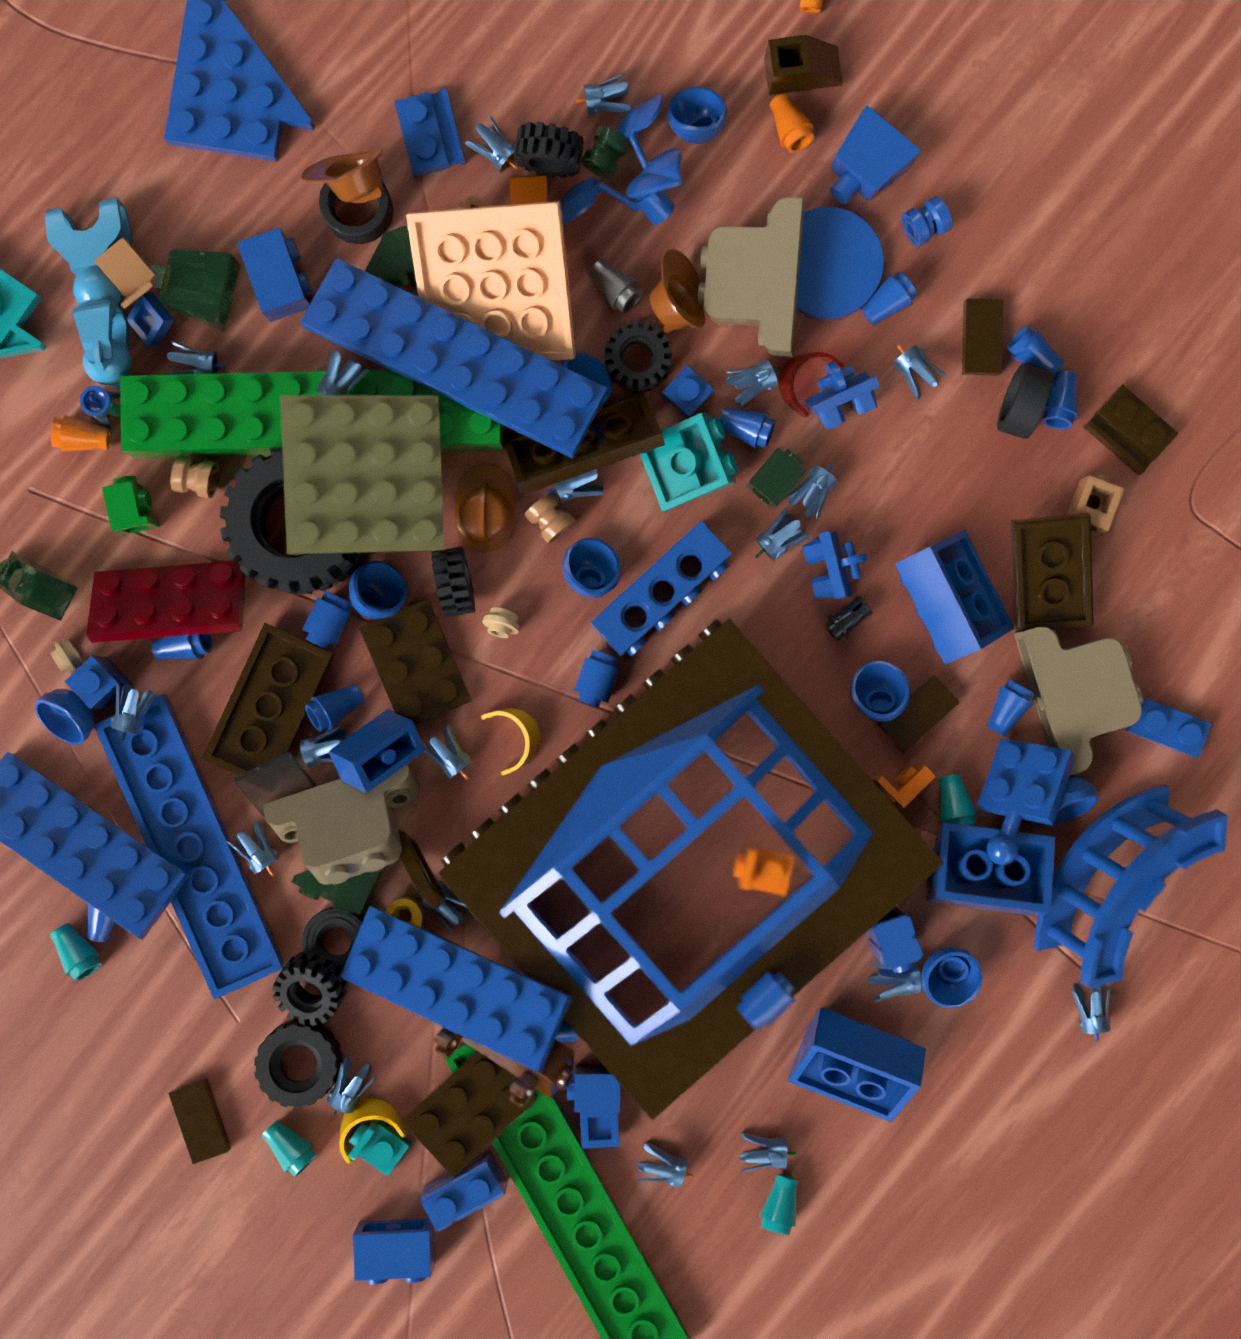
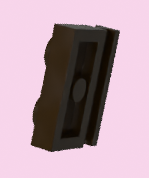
[1083,384,1178,475]

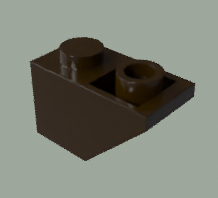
[764,35,843,95]

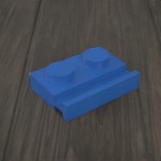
[394,88,466,177]

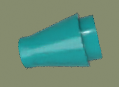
[938,774,978,826]
[50,923,102,982]
[262,1119,317,1177]
[759,1174,798,1235]

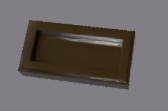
[962,298,1003,376]
[878,675,960,752]
[399,830,446,908]
[168,1078,231,1164]

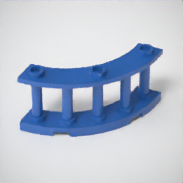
[1034,784,1228,988]

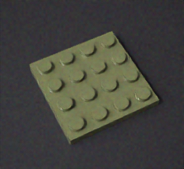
[280,396,444,554]

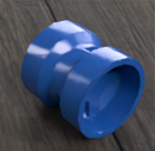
[901,196,953,247]

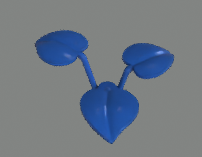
[560,92,682,225]

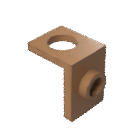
[94,237,159,308]

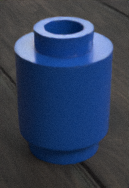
[302,591,352,649]
[573,650,620,707]
[737,971,795,1030]

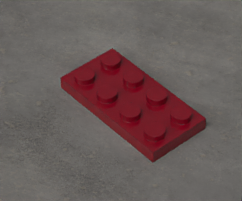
[86,561,246,643]

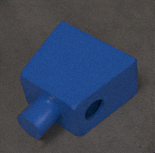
[830,105,921,204]

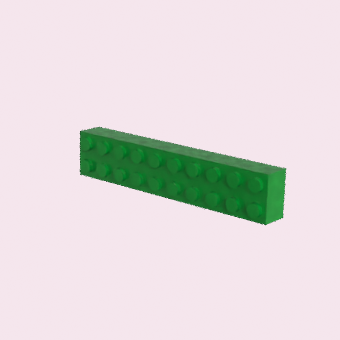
[120,370,503,459]

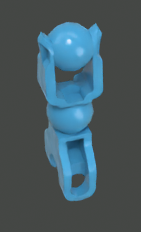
[45,197,133,389]

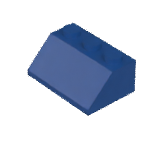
[895,529,1015,664]
[926,822,1055,916]
[787,1007,926,1122]

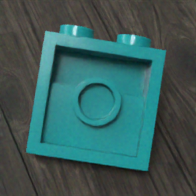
[640,413,739,512]

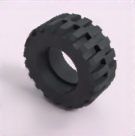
[220,447,364,595]

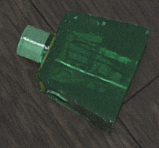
[148,249,241,332]

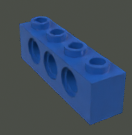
[590,521,732,657]

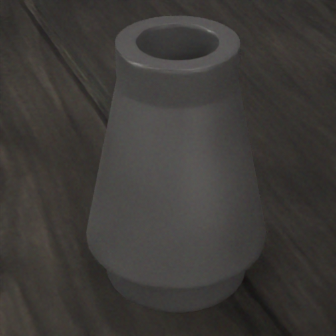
[588,259,643,314]

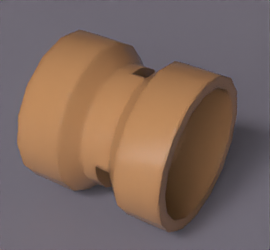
[170,455,220,498]
[524,492,576,544]

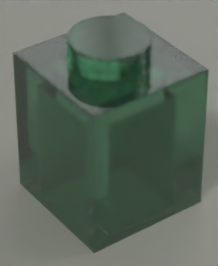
[746,448,807,510]

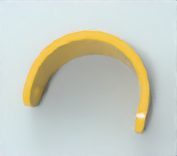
[481,708,541,776]
[339,1098,407,1164]

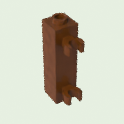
[434,1026,576,1108]

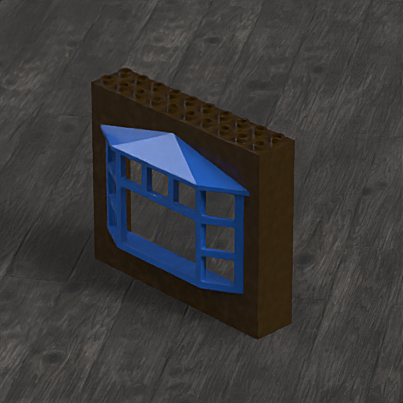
[437,618,944,1121]

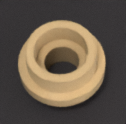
[482,607,520,638]
[50,638,84,674]

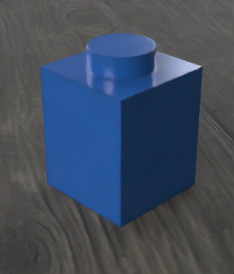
[64,656,133,709]
[567,1065,620,1113]

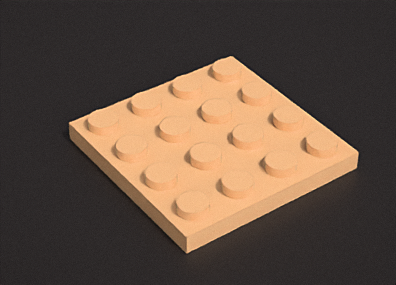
[406,201,576,360]

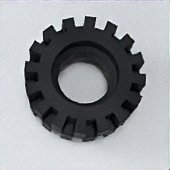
[513,122,584,178]
[605,320,672,393]
[431,546,475,618]
[272,951,348,1025]

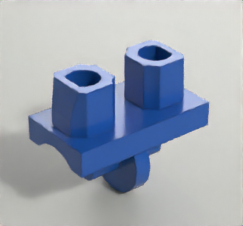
[804,361,880,429]
[803,531,869,599]

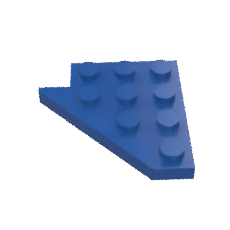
[164,0,314,161]

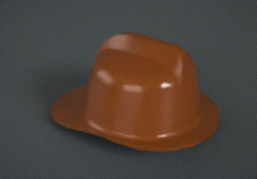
[301,149,384,203]
[649,249,706,333]
[455,464,515,553]

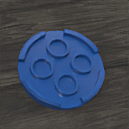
[797,207,884,320]

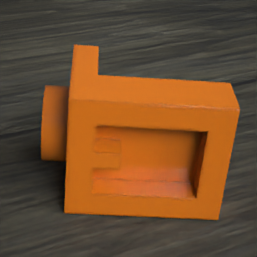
[872,765,936,808]
[733,845,794,896]

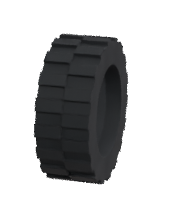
[254,1019,342,1108]

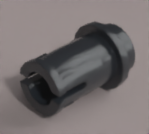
[824,595,873,641]

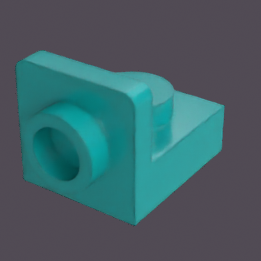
[348,1119,411,1177]

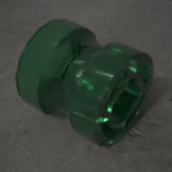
[581,126,630,180]

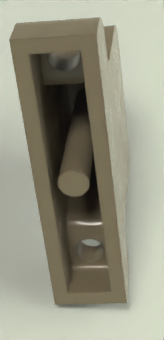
[698,197,805,358]
[1014,627,1143,775]
[263,763,420,884]

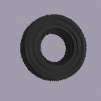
[302,907,364,971]

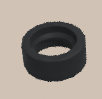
[319,181,393,245]
[997,363,1053,439]

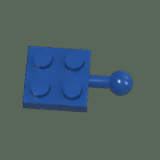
[977,739,1076,865]

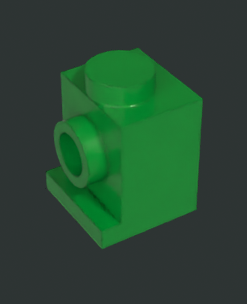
[102,476,160,535]

